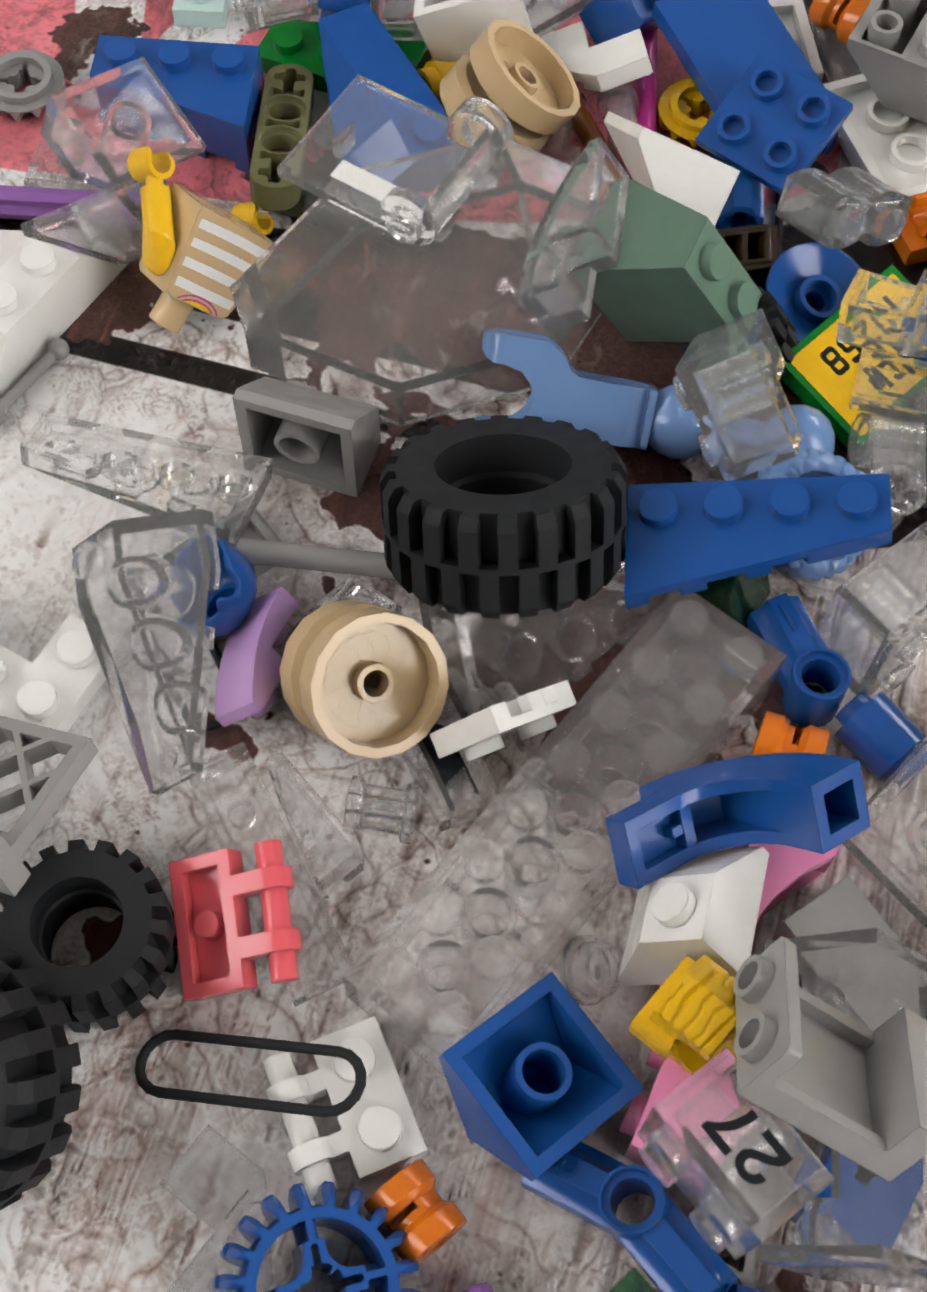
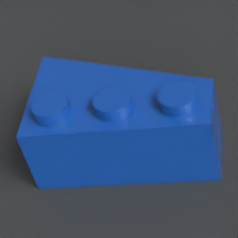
[90,35,264,173]

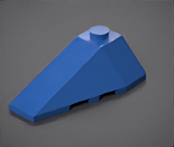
[318,2,465,203]

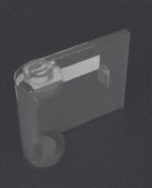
[277,74,513,246]

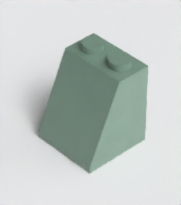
[569,176,762,343]

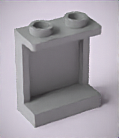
[733,936,927,1182]

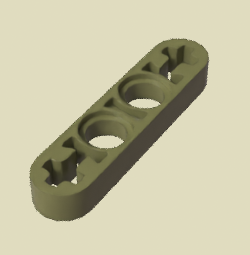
[249,64,314,212]

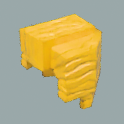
[629,954,736,1081]

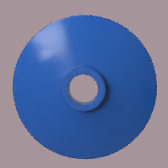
[765,243,869,343]

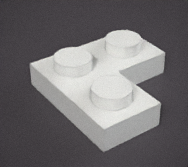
[0,614,126,732]

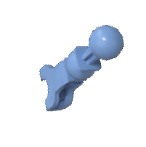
[475,328,835,464]

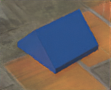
[439,972,645,1182]

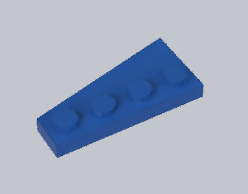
[624,474,892,609]

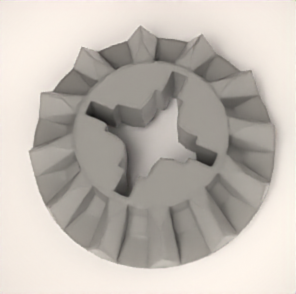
[0,50,66,122]

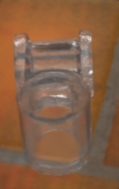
[847,412,927,531]

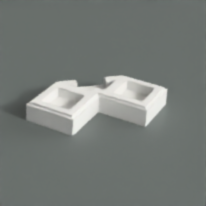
[541,21,653,92]

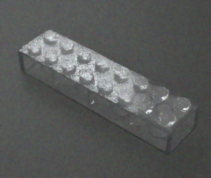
[343,590,787,1078]

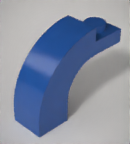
[605,753,871,890]

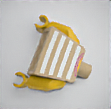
[127,146,280,334]

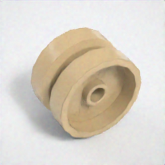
[440,19,580,168]
[279,599,449,759]

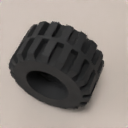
[0,839,178,1033]

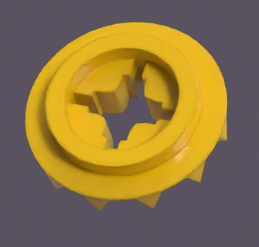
[658,78,714,149]

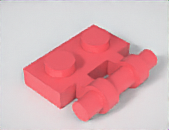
[168,839,303,1001]

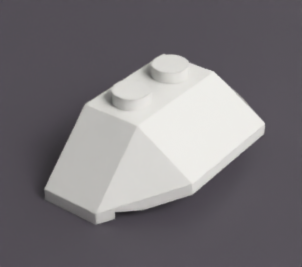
[0,230,129,399]

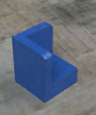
[579,0,659,45]

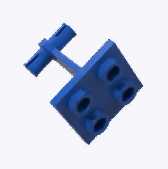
[695,52,853,198]

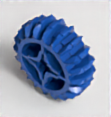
[212,1181,420,1292]

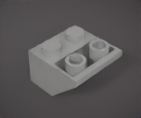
[846,0,927,124]

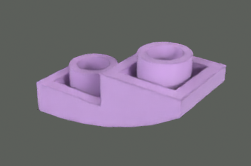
[215,586,298,727]

